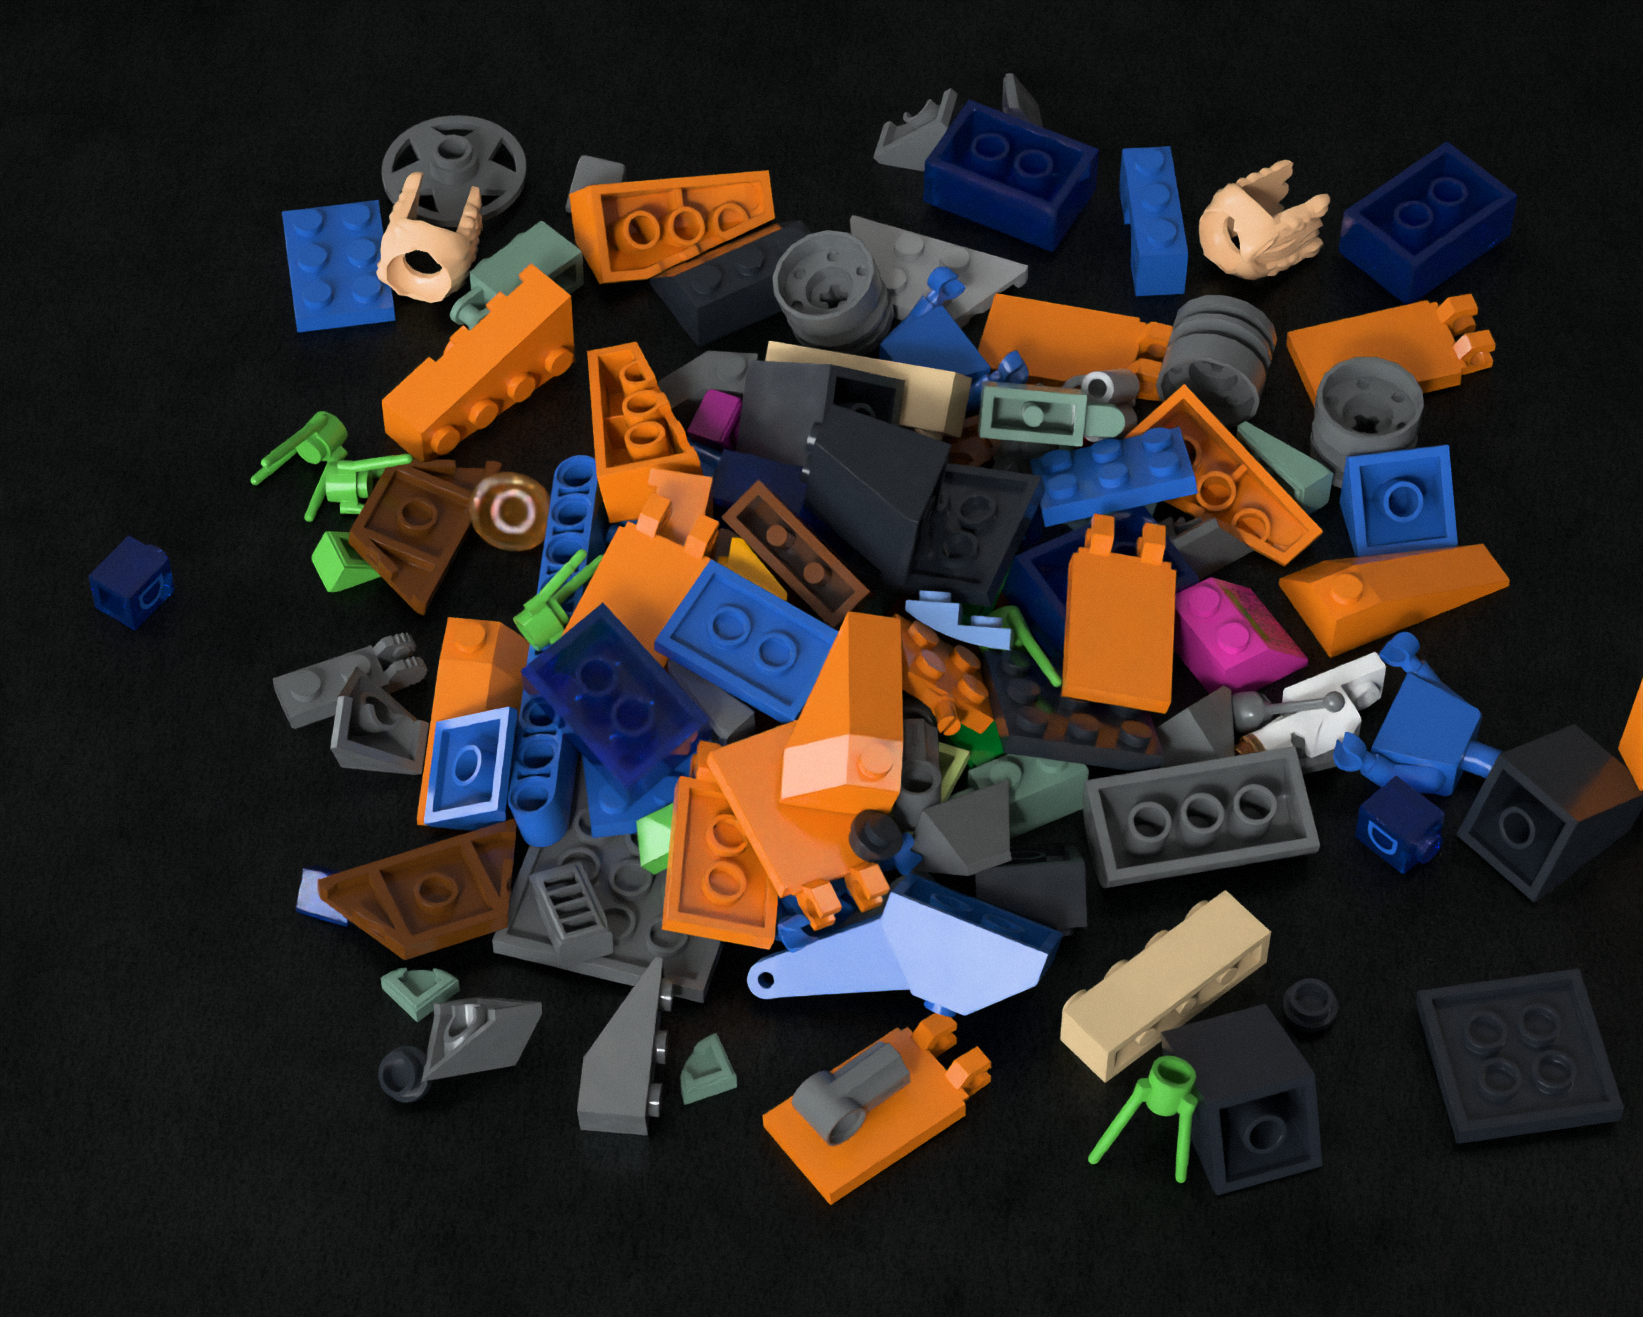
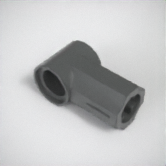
[892,719,942,831]
[792,1041,911,1146]

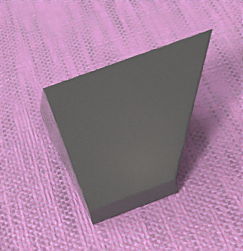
[873,88,966,175]
[1126,516,1254,593]
[330,666,429,775]
[1155,686,1235,768]
[910,780,1012,876]
[421,996,542,1082]

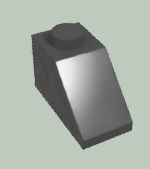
[658,351,758,427]

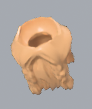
[1199,160,1330,280]
[376,171,483,303]

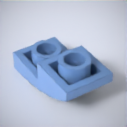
[905,591,1014,651]

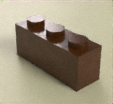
[721,480,878,631]

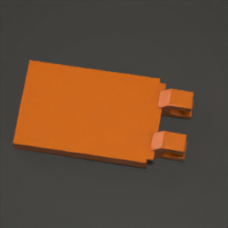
[978,293,1173,401]
[1286,294,1496,408]
[548,492,719,712]
[1061,513,1176,714]
[706,720,890,931]
[662,740,778,950]
[763,1013,991,1205]

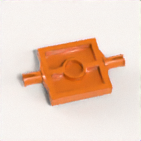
[892,613,994,736]

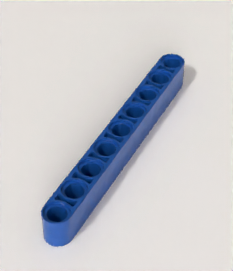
[508,455,609,847]

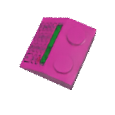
[1173,577,1308,695]

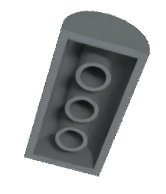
[1083,746,1320,888]

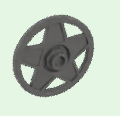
[382,115,527,227]

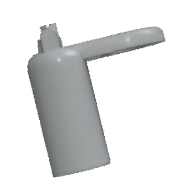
[1062,368,1140,442]

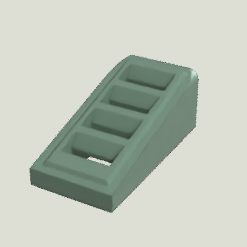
[1236,421,1333,515]

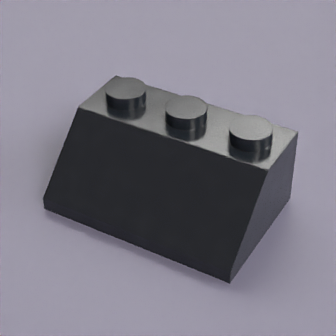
[650,220,811,348]

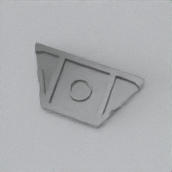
[850,215,1028,329]

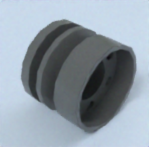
[773,230,894,356]
[1156,295,1277,429]
[1309,357,1424,488]

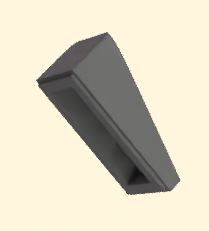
[668,659,755,747]
[528,861,614,968]

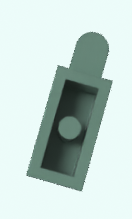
[450,221,584,331]
[978,381,1125,447]
[947,754,1089,839]

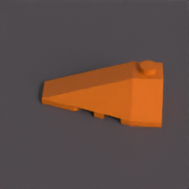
[569,170,775,284]
[1123,384,1323,567]
[1279,544,1510,658]
[779,611,903,815]
[417,617,530,826]

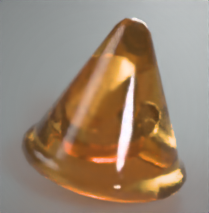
[469,472,551,551]

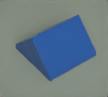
[1340,444,1458,557]
[424,706,518,831]

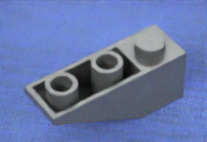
[577,957,674,1135]

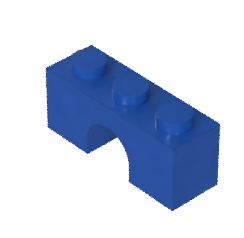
[1119,146,1188,296]

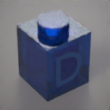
[89,535,175,630]
[1355,775,1445,875]

